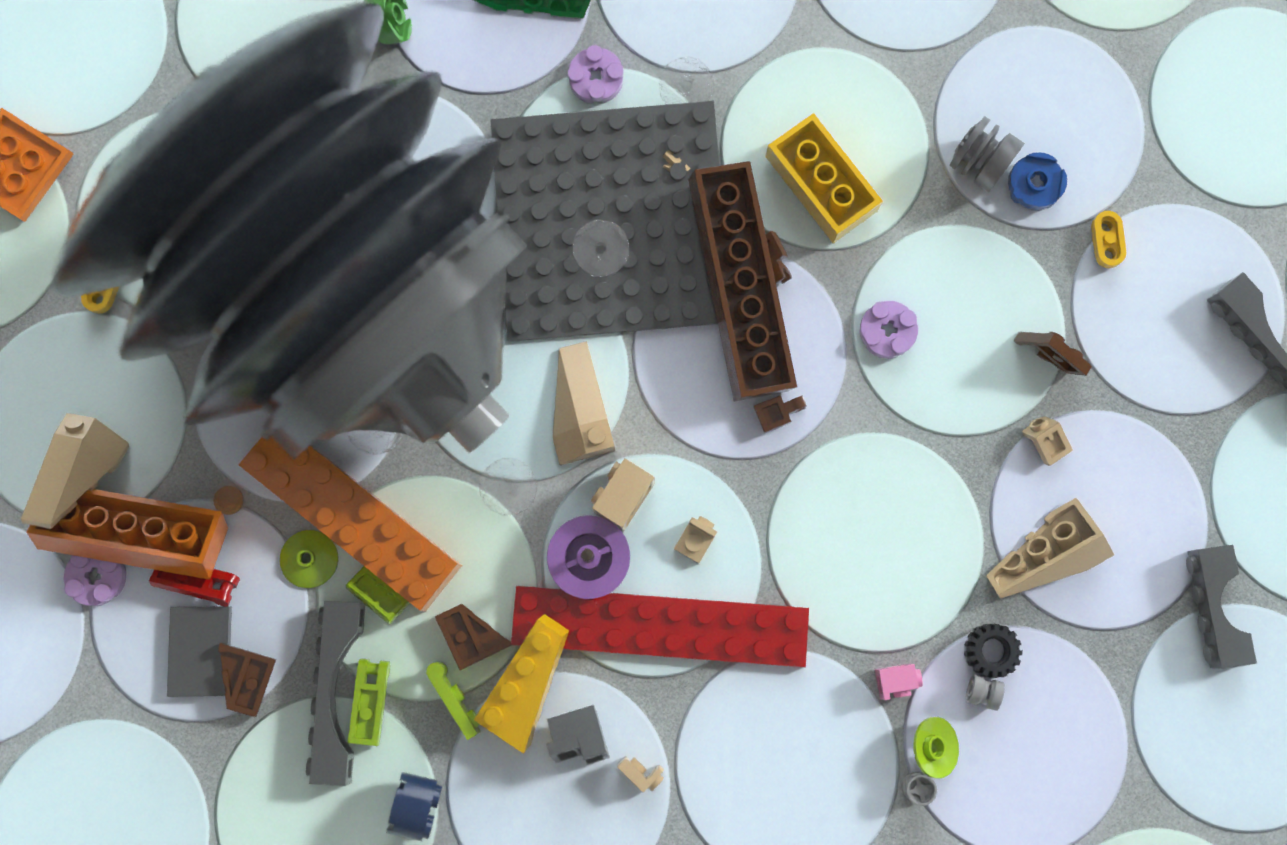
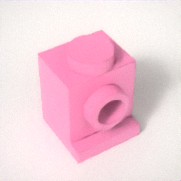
[874,664,923,700]

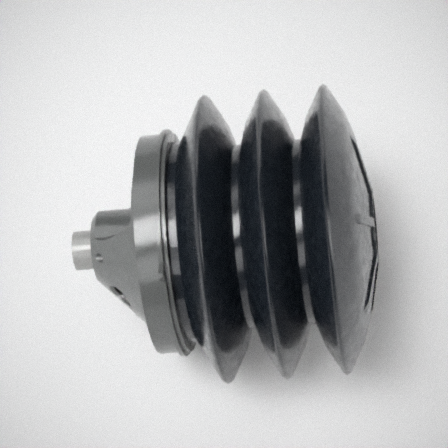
[52,1,527,459]

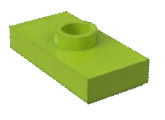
[345,566,410,625]

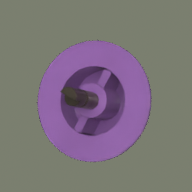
[547,515,630,599]

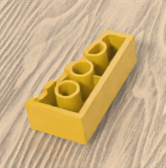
[474,614,569,754]

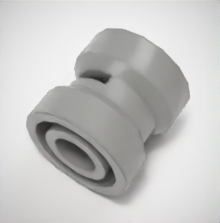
[966,674,1005,711]
[902,772,937,806]

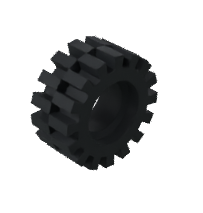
[964,624,1023,678]

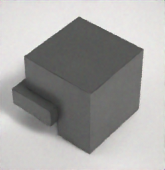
[547,705,610,765]

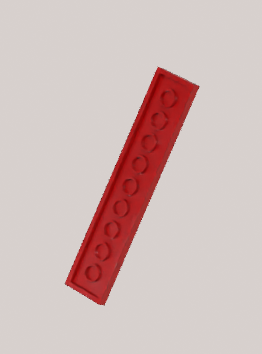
[511,586,809,667]

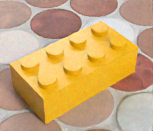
[765,113,883,243]

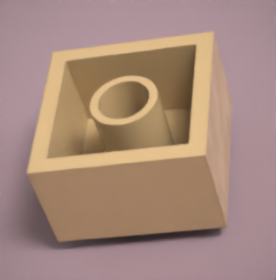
[591,458,655,532]

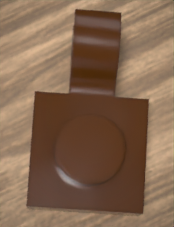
[766,231,792,284]
[753,395,807,434]

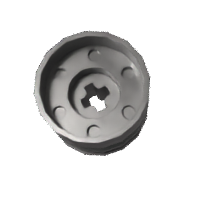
[949,116,1025,193]

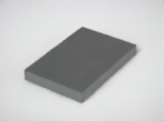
[167,606,232,697]

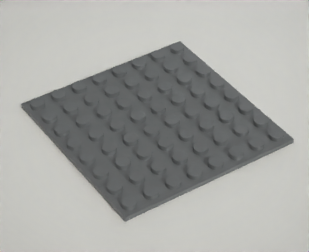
[490,101,720,342]

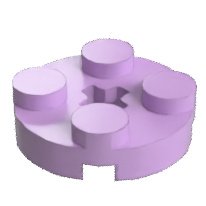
[568,45,624,104]
[859,301,918,359]
[64,555,126,606]

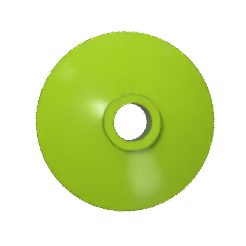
[280,530,338,588]
[913,717,959,778]

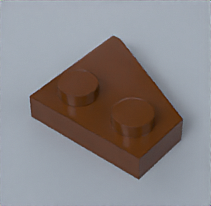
[1014,332,1092,376]
[435,604,512,671]
[219,642,277,717]

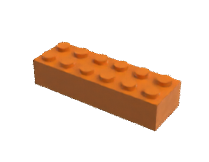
[26,489,228,580]

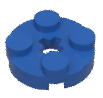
[1008,152,1067,210]

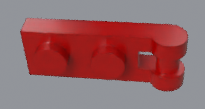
[149,569,240,607]

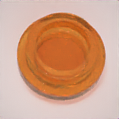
[213,486,244,515]

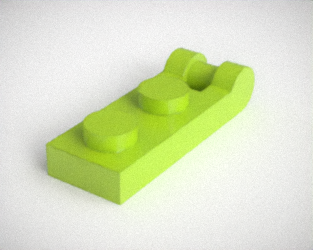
[348,658,390,746]
[426,662,481,740]

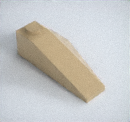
[553,341,615,465]
[21,413,129,528]
[986,498,1114,599]

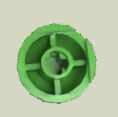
[364,0,412,45]

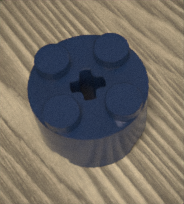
[386,772,443,842]

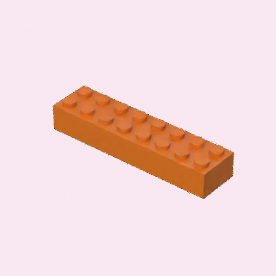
[238,437,462,612]

